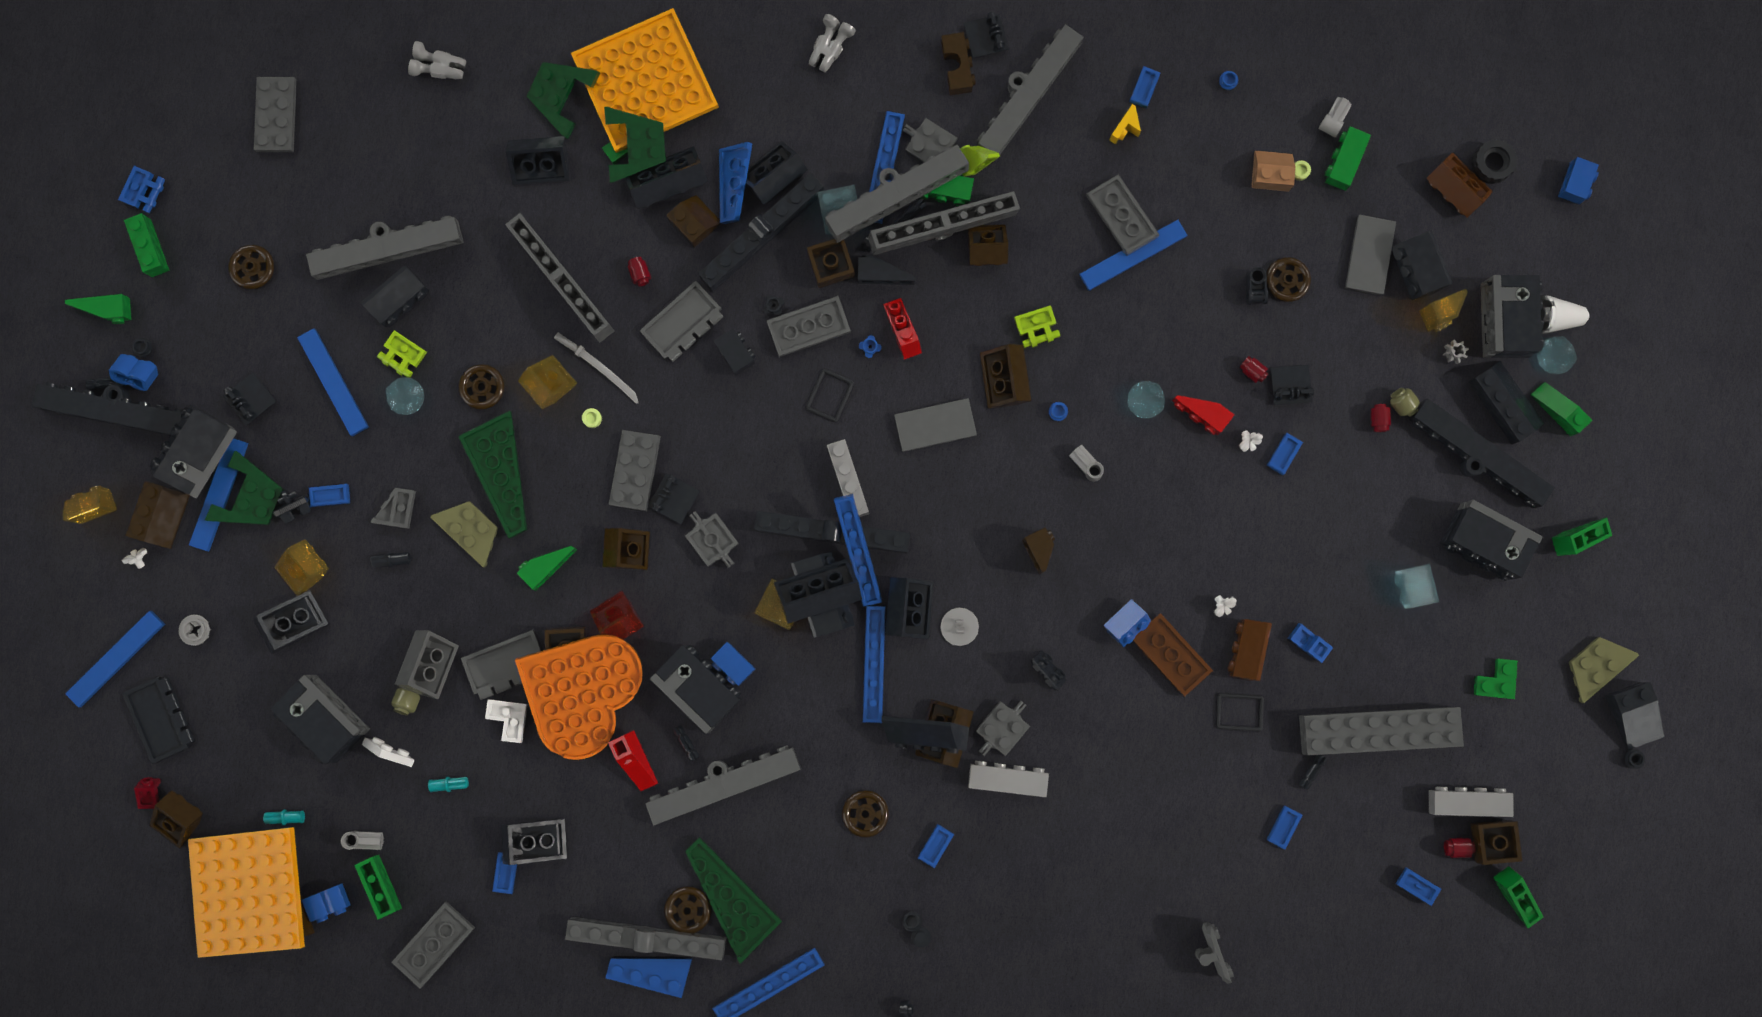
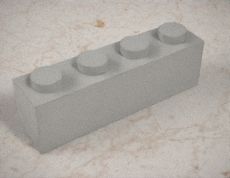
[827,439,869,517]
[968,761,1049,797]
[1429,786,1513,817]

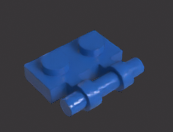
[118,166,165,214]

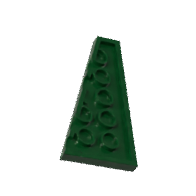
[458,411,527,539]
[685,837,782,964]

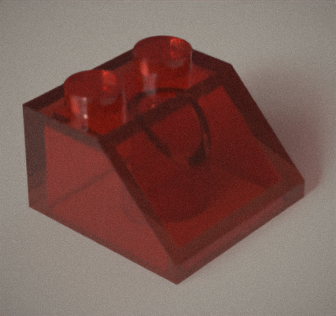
[590,591,644,640]

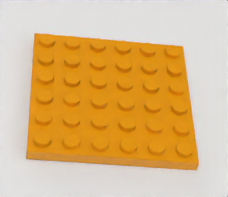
[571,8,719,153]
[188,827,305,958]

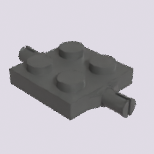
[903,118,957,163]
[685,511,739,568]
[975,700,1030,756]

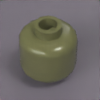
[1390,388,1420,416]
[391,688,420,716]

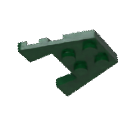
[527,62,600,139]
[604,107,666,182]
[205,451,284,525]

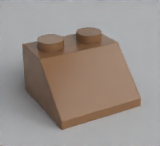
[1252,151,1295,192]

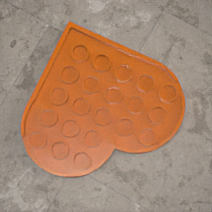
[515,635,642,760]

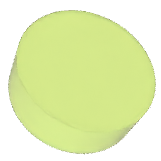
[1295,161,1311,181]
[582,408,602,428]

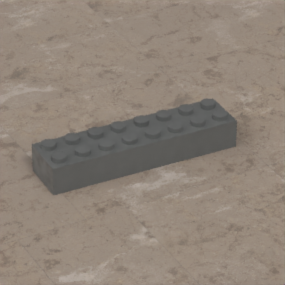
[1299,707,1464,755]

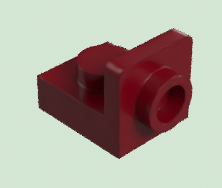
[134,777,161,809]

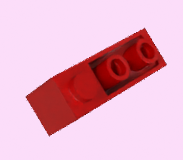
[883,298,922,360]
[1172,395,1234,435]
[608,730,658,791]

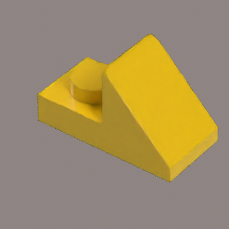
[1110,104,1141,144]

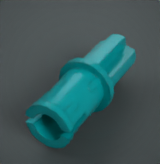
[428,777,469,792]
[263,810,305,825]

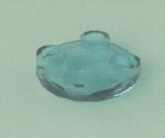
[1537,336,1577,374]
[386,377,425,415]
[1128,381,1165,419]

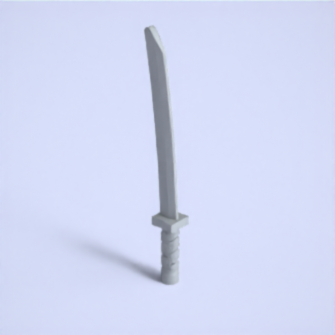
[554,332,639,404]

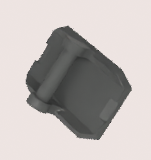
[1195,921,1234,984]

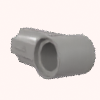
[1318,97,1352,137]
[1069,445,1104,482]
[341,830,384,850]

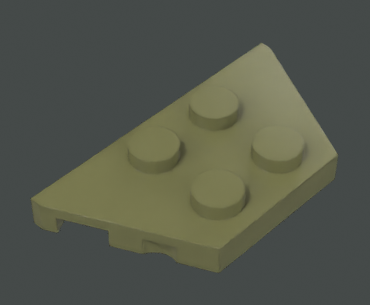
[430,501,498,568]
[1569,637,1639,703]

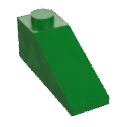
[65,294,131,324]
[1531,382,1593,436]
[1552,518,1612,556]
[517,546,577,591]
[1493,866,1544,929]

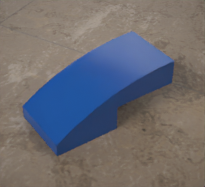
[1287,623,1333,663]

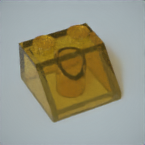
[1419,289,1467,332]
[518,355,577,409]
[63,486,117,524]
[275,539,329,596]

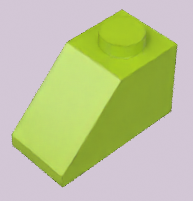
[960,145,1000,176]

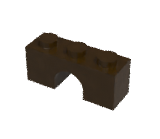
[941,32,976,96]

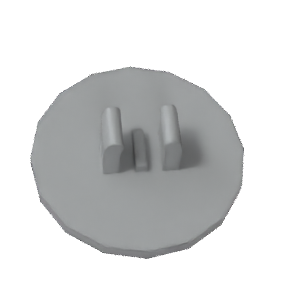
[940,608,979,646]

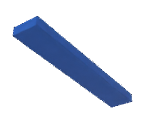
[869,111,905,224]
[1080,220,1188,291]
[297,328,369,436]
[189,438,249,552]
[834,494,882,606]
[863,606,885,723]
[65,611,165,707]
[712,947,825,1017]

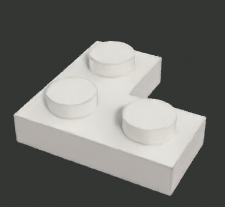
[485,699,528,743]
[362,737,414,767]

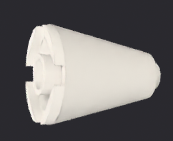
[1540,295,1589,334]

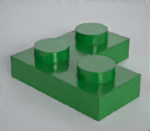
[1474,659,1518,699]

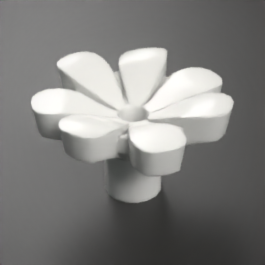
[1239,430,1263,452]
[122,548,147,569]
[1214,595,1237,617]

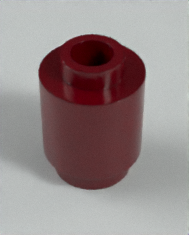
[627,257,651,287]
[1239,356,1268,383]
[1371,404,1391,432]
[1444,838,1475,858]

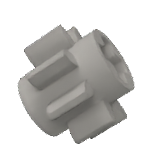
[1443,340,1469,364]

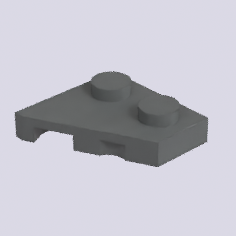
[371,488,416,529]

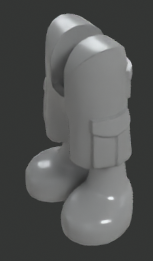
[809,14,856,73]
[408,41,466,79]

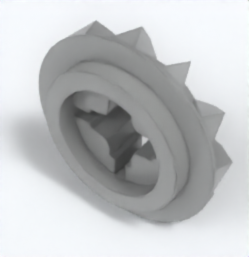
[179,615,211,646]

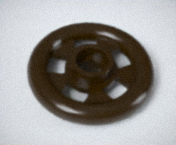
[228,245,274,289]
[1266,257,1311,302]
[459,364,504,409]
[842,790,889,837]
[664,887,711,933]

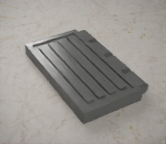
[640,281,724,362]
[461,630,542,700]

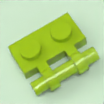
[1014,305,1060,348]
[377,330,427,378]

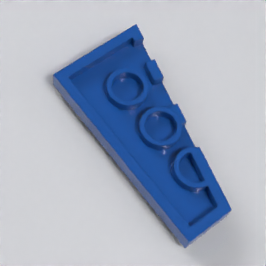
[719,142,752,224]
[606,958,692,998]

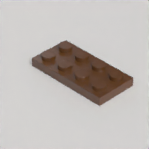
[1133,613,1213,697]

